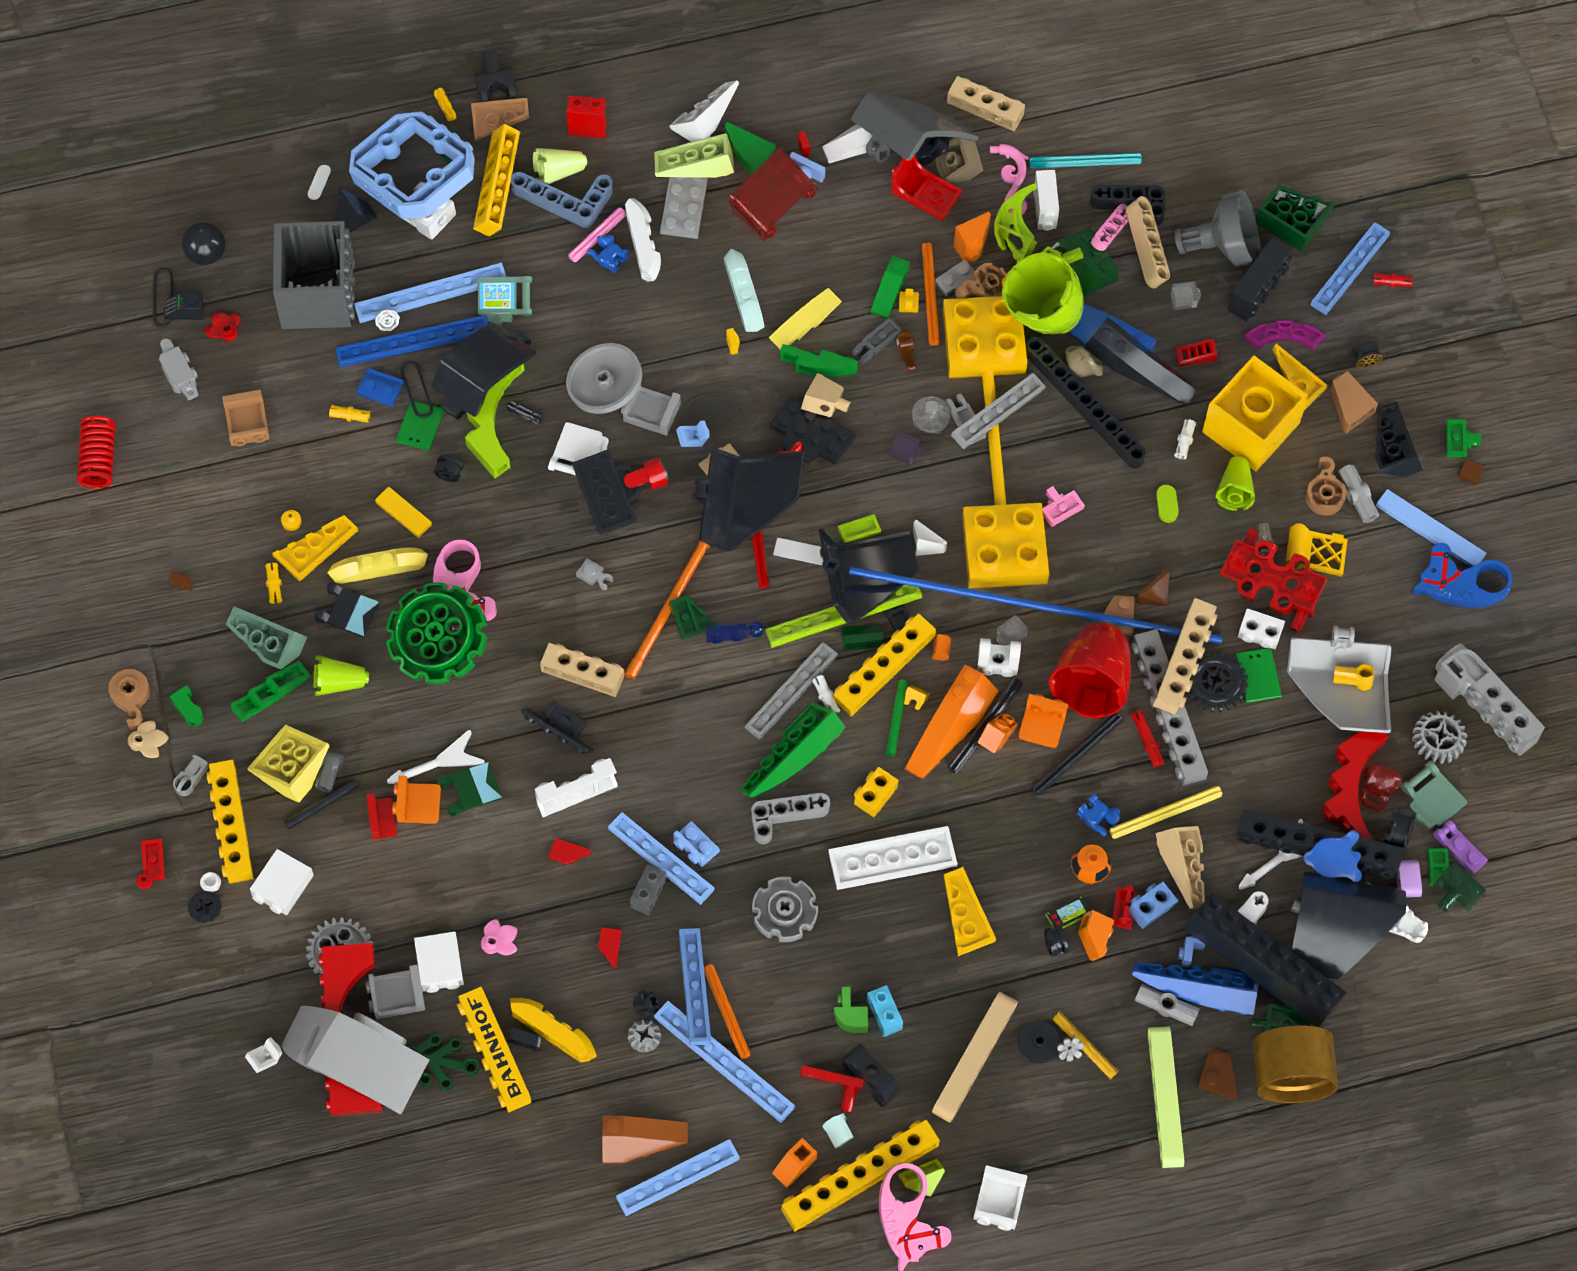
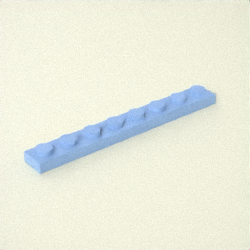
[354,263,506,323]
[654,1001,795,1123]

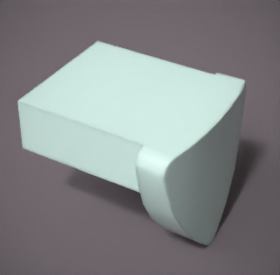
[822,1113,853,1148]

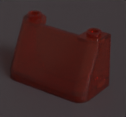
[728,149,818,241]

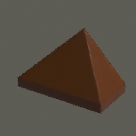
[1136,570,1169,606]

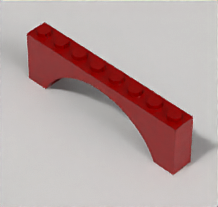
[319,943,383,1116]

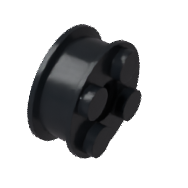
[1383,807,1417,855]

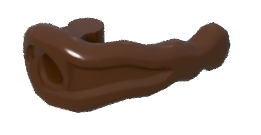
[896,331,917,371]

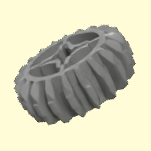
[1412,710,1467,764]

